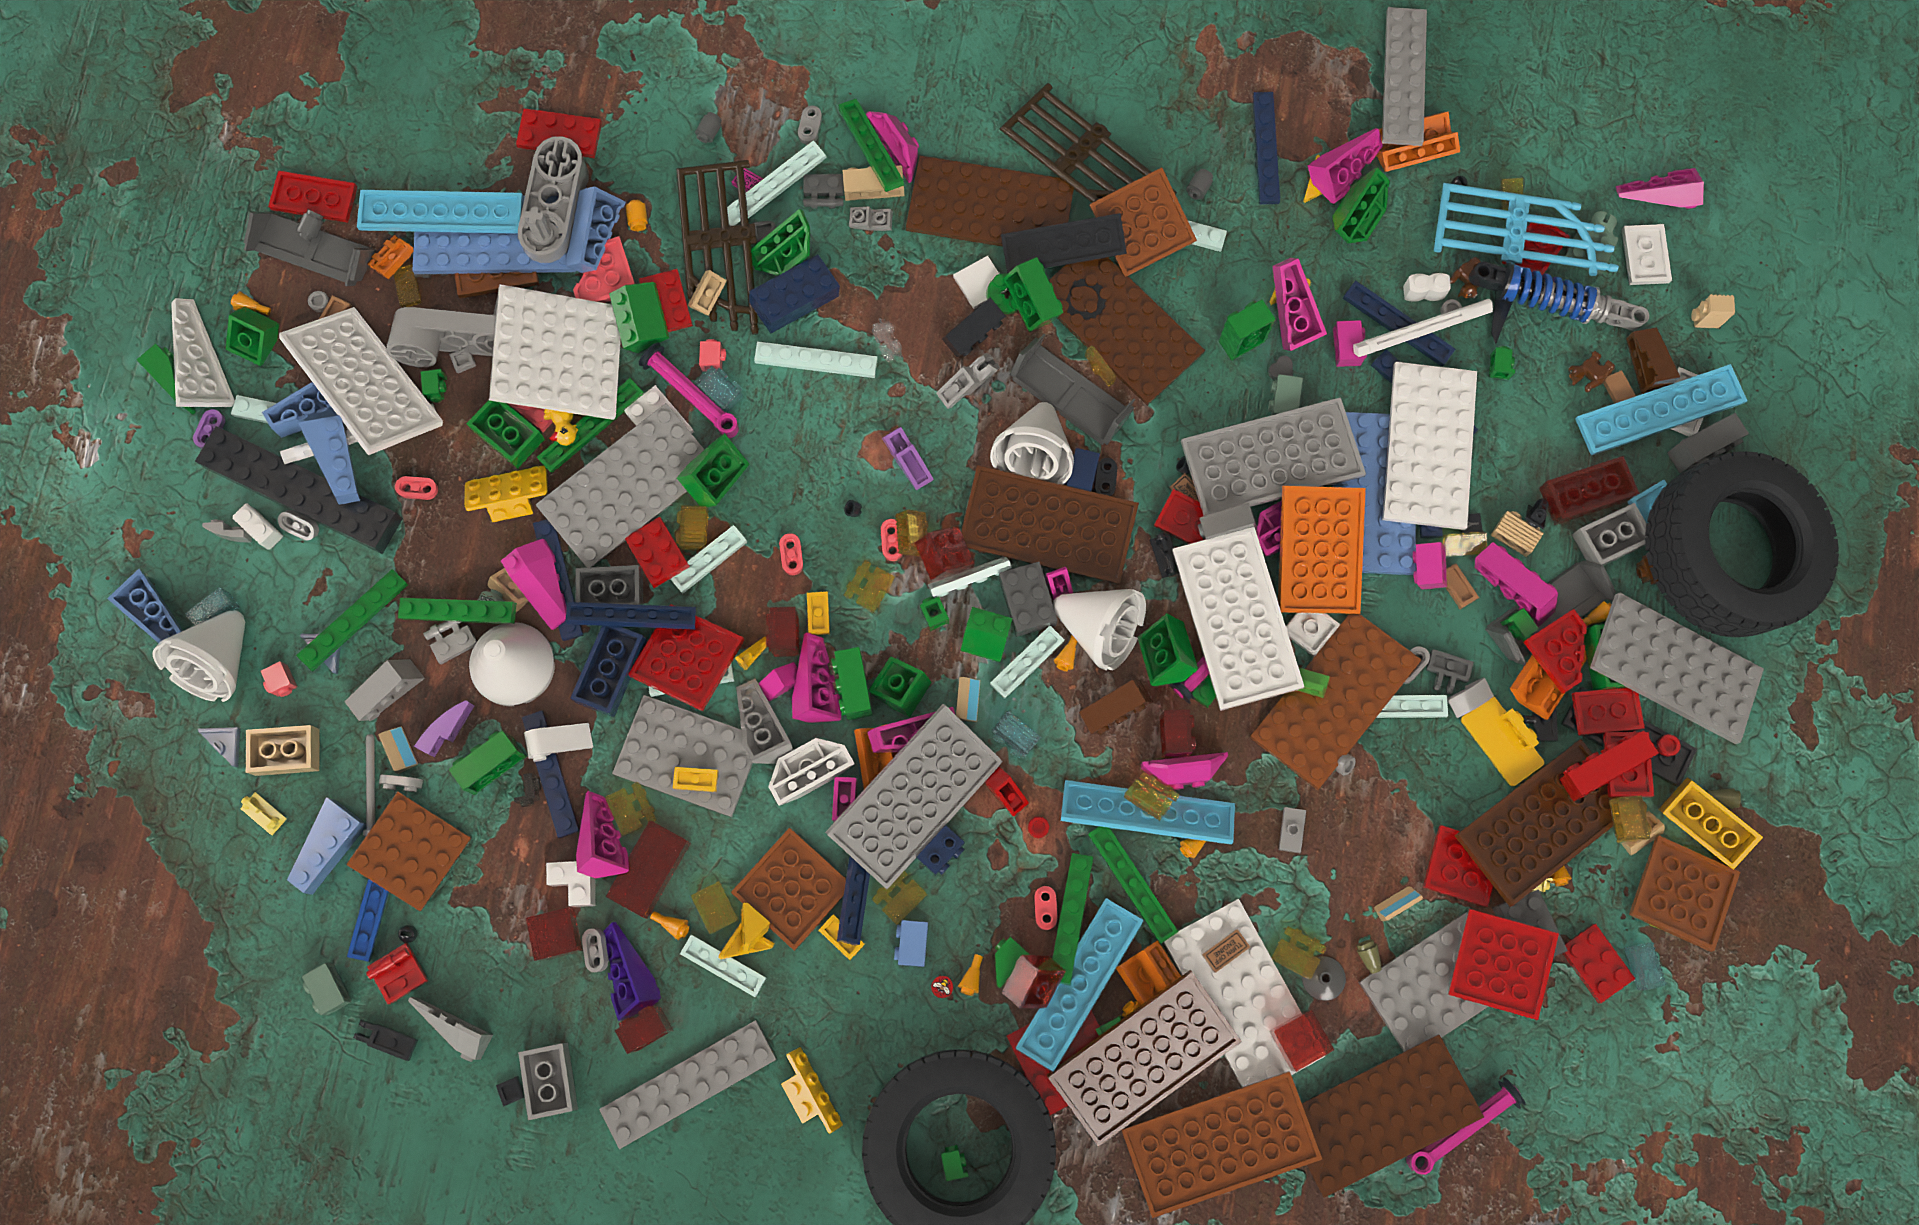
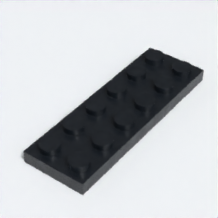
[1001,213,1127,273]
[1561,687,1697,787]

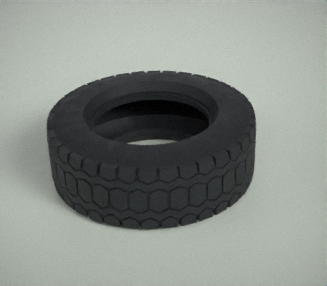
[1645,451,1839,637]
[862,1049,1056,1225]

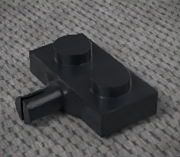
[1522,708,1558,742]

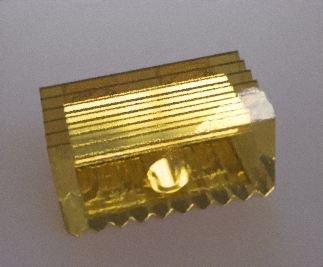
[676,506,709,551]
[895,509,930,556]
[1609,795,1651,843]

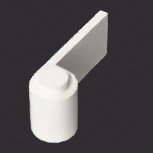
[524,723,593,762]

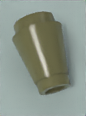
[1706,788,1741,810]
[1357,939,1382,974]

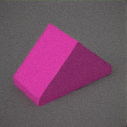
[1045,567,1073,601]
[758,662,798,702]

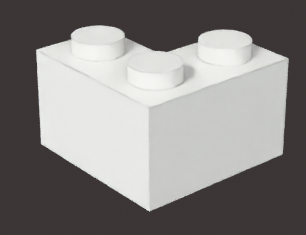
[546,861,596,907]

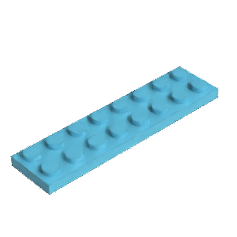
[357,190,524,233]
[1575,364,1747,456]
[1061,780,1235,844]
[1016,898,1144,1072]

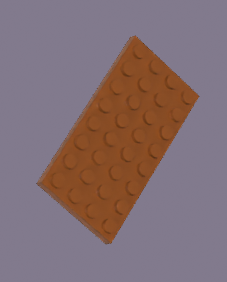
[1250,614,1422,790]
[1122,1071,1322,1218]

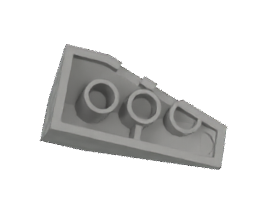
[736,679,793,764]
[408,997,493,1062]

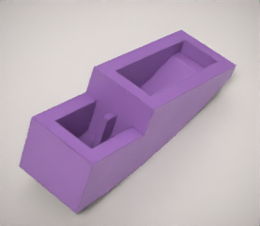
[882,427,934,490]
[414,700,474,757]

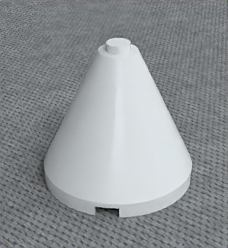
[990,402,1074,485]
[1053,589,1146,671]
[153,610,246,702]
[469,622,555,706]

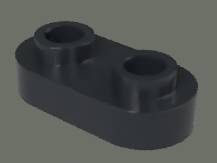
[1095,458,1118,496]

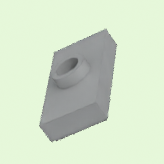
[1278,807,1306,854]

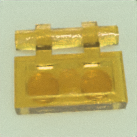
[844,560,895,613]
[1124,772,1180,821]
[605,782,656,836]
[872,871,928,925]
[1271,926,1327,980]

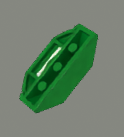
[1332,167,1390,243]
[751,209,810,276]

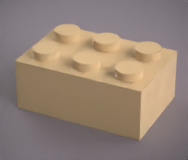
[246,725,320,776]

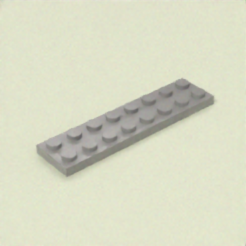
[1382,7,1427,146]
[599,1020,777,1149]

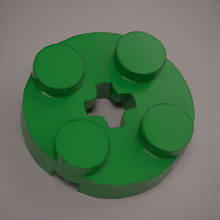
[986,273,1018,315]

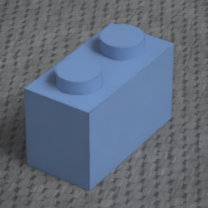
[894,920,928,967]

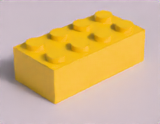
[1658,777,1763,870]

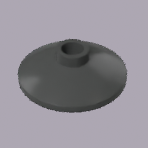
[1302,956,1346,1001]

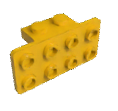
[465,466,548,522]
[1461,697,1544,786]

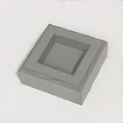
[449,347,477,373]

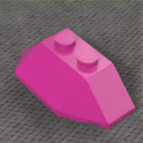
[866,111,919,183]
[1256,500,1282,556]
[1141,752,1228,790]

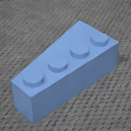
[565,186,626,273]
[262,382,338,438]
[298,415,360,505]
[107,569,183,643]
[287,797,366,895]

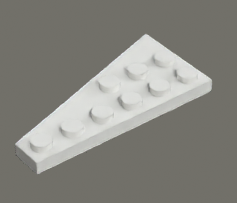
[171,298,235,407]

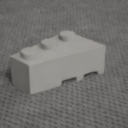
[344,659,425,721]

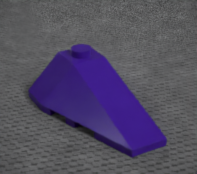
[603,922,661,1021]

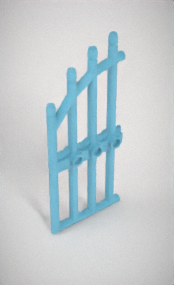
[1434,183,1619,276]

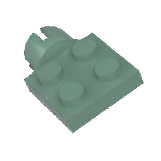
[1565,211,1619,276]

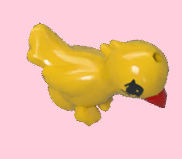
[543,409,578,446]

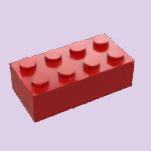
[1559,730,1659,802]

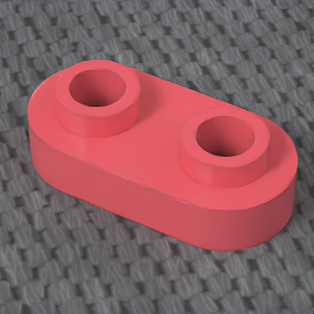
[395,476,438,500]
[881,519,903,561]
[779,534,803,575]
[1034,886,1057,930]

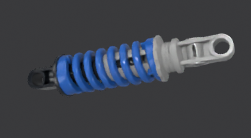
[1469,262,1649,331]

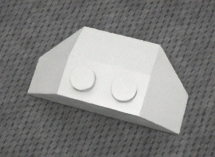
[768,738,854,806]

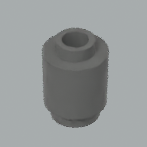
[695,112,722,143]
[1186,169,1213,200]
[296,209,324,241]

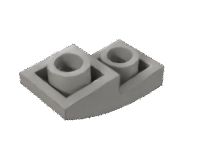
[849,207,893,231]
[202,519,252,543]
[1447,677,1494,718]

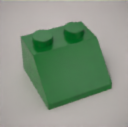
[226,307,279,366]
[960,607,1013,662]
[868,656,932,717]
[995,937,1030,989]

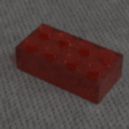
[1539,456,1640,525]
[606,820,691,919]

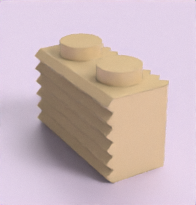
[1691,294,1735,328]
[1491,511,1544,557]

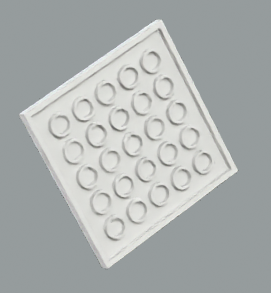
[489,284,620,420]

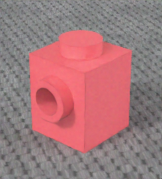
[699,339,726,372]
[261,661,297,697]

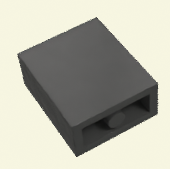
[1198,503,1257,540]

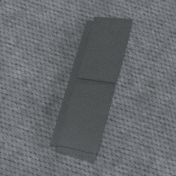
[244,212,376,286]
[1010,334,1135,445]
[1485,560,1616,666]

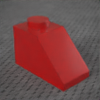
[984,767,1029,817]

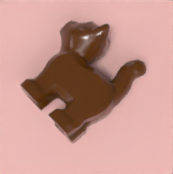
[1450,257,1484,299]
[1568,351,1615,392]

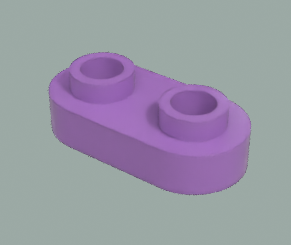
[193,409,225,449]

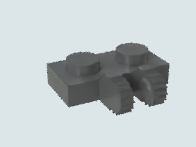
[1426,649,1474,695]

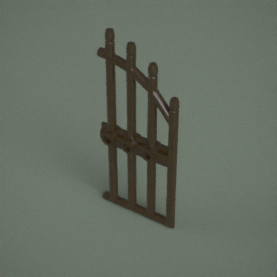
[999,83,1177,203]
[676,160,759,335]

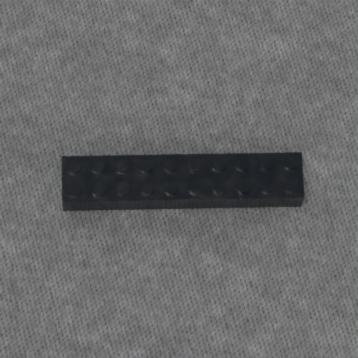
[195,426,403,554]

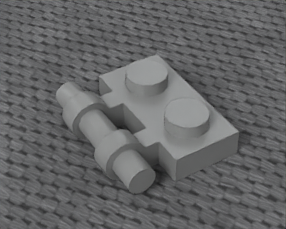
[423,621,477,665]

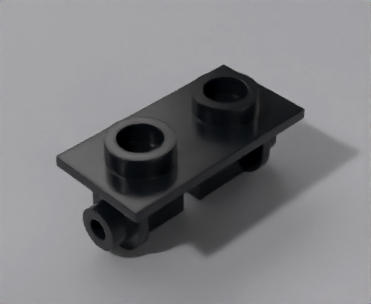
[1525,498,1549,529]
[1149,533,1179,578]

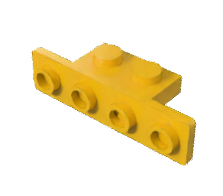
[781,1047,843,1134]

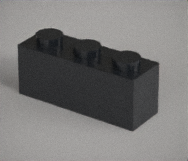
[942,297,1006,357]

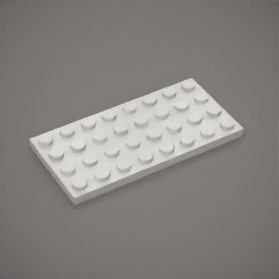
[279,307,443,455]
[1382,362,1477,530]
[1172,527,1304,711]
[1164,899,1325,1087]

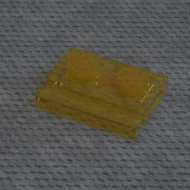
[691,881,739,935]

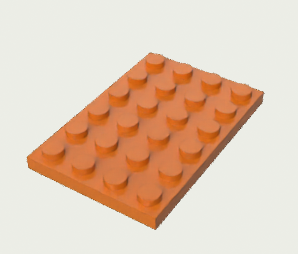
[1278,486,1366,614]

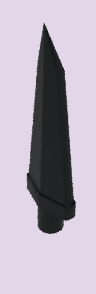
[1491,291,1513,344]

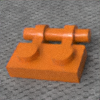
[367,235,414,279]

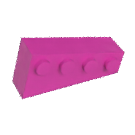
[1272,258,1327,351]
[1475,542,1558,627]
[868,707,955,753]

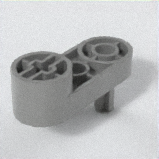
[518,136,589,263]
[386,296,498,367]

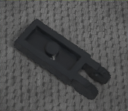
[353,1020,418,1061]

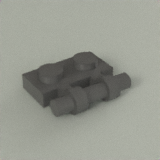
[803,174,844,209]

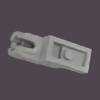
[936,353,999,409]

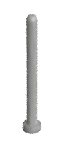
[363,734,375,837]

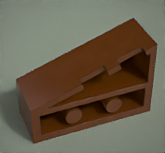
[1626,327,1680,394]
[1079,680,1153,735]

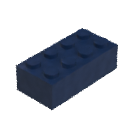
[749,254,840,334]
[570,626,647,717]

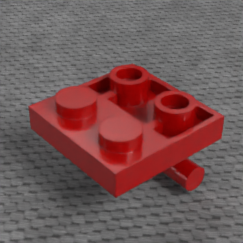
[366,943,429,1004]

